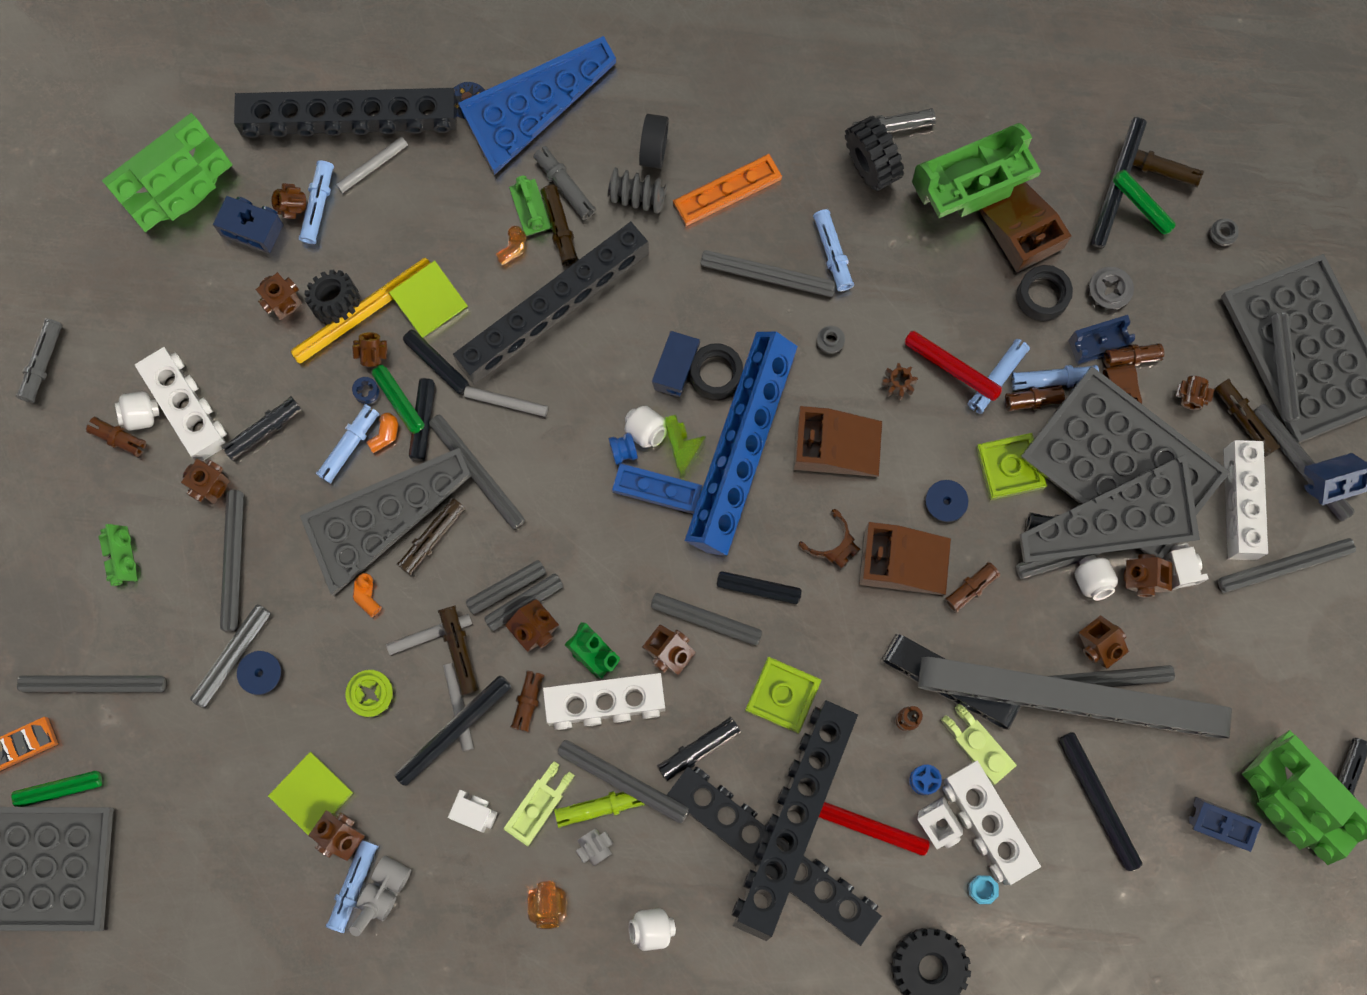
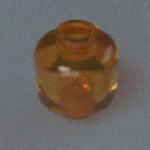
[527,881,567,929]

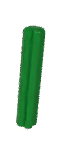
[1112,170,1176,234]
[372,365,424,434]
[11,771,102,807]

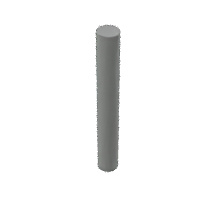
[336,137,408,193]
[464,386,548,417]
[386,613,473,655]
[443,663,474,752]

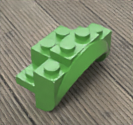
[102,113,233,232]
[912,123,1041,218]
[1242,730,1367,865]

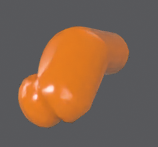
[366,413,398,454]
[353,573,382,617]

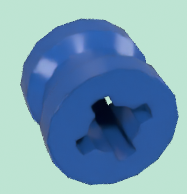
[608,433,638,465]
[909,764,942,796]

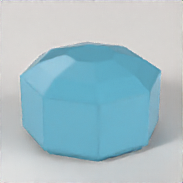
[969,875,999,904]

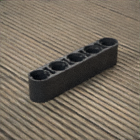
[882,634,1021,730]

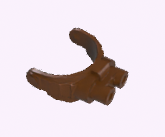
[798,509,861,569]

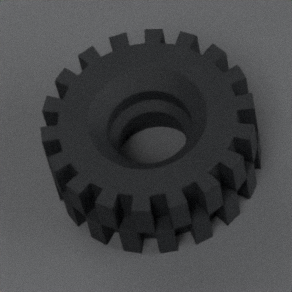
[845,116,904,191]
[891,928,971,995]

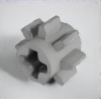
[576,828,613,866]

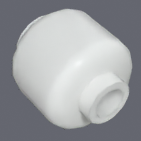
[115,391,159,431]
[624,406,667,448]
[1074,555,1118,600]
[629,908,676,951]

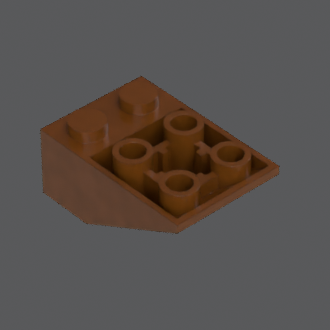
[979,182,1072,272]
[794,406,882,477]
[859,522,951,595]

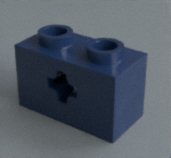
[213,196,283,253]

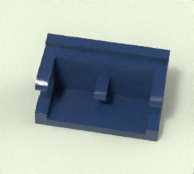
[1068,315,1135,366]
[652,331,700,397]
[1304,453,1367,505]
[1189,797,1262,852]

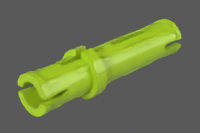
[554,791,645,828]

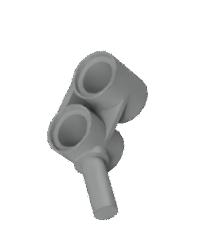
[349,855,411,936]

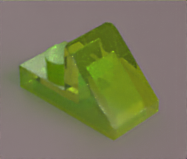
[665,415,706,478]

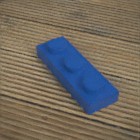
[612,463,702,514]

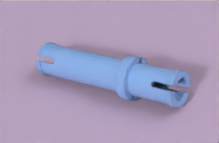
[299,160,334,244]
[813,209,854,291]
[967,339,1030,414]
[1011,365,1099,390]
[315,404,380,484]
[325,840,379,933]

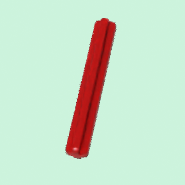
[905,331,1002,401]
[819,802,930,856]

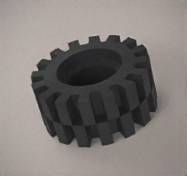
[304,270,360,324]

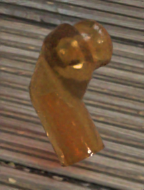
[495,226,526,266]

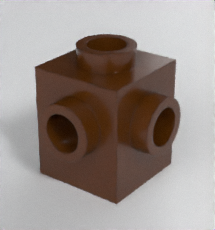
[255,272,302,321]
[181,459,230,504]
[1124,554,1173,597]
[505,599,559,652]
[1078,615,1129,669]
[642,624,696,675]
[308,810,365,861]

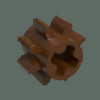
[271,183,306,219]
[352,332,387,367]
[881,363,918,400]
[1176,376,1214,410]

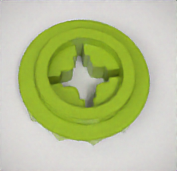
[345,670,393,717]

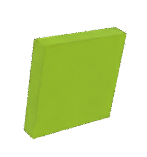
[389,260,468,338]
[976,433,1047,500]
[745,657,822,734]
[268,752,354,835]

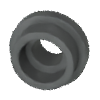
[1210,219,1239,246]
[817,326,845,354]

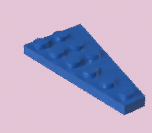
[458,36,616,175]

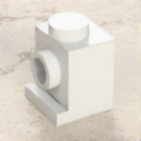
[1163,543,1208,590]
[448,790,498,833]
[918,797,963,849]

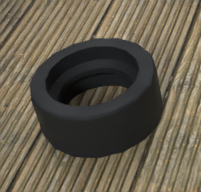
[639,114,669,169]
[1016,265,1073,321]
[690,343,743,400]

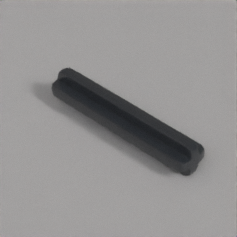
[403,329,469,394]
[409,378,435,461]
[716,571,802,604]

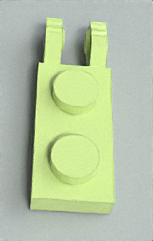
[941,703,1017,785]
[504,761,575,847]

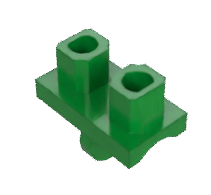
[565,622,620,679]

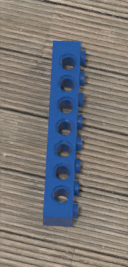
[685,331,798,556]

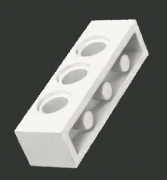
[134,347,227,461]
[1224,440,1268,560]
[543,673,665,730]
[942,760,1041,885]

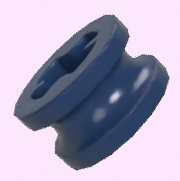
[352,377,380,405]

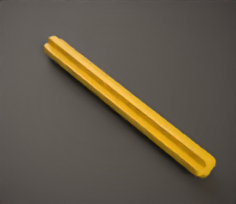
[291,258,431,363]

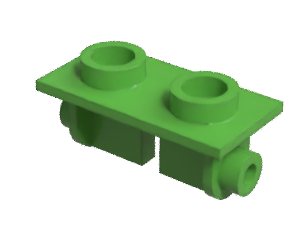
[509,176,552,236]
[98,524,138,586]

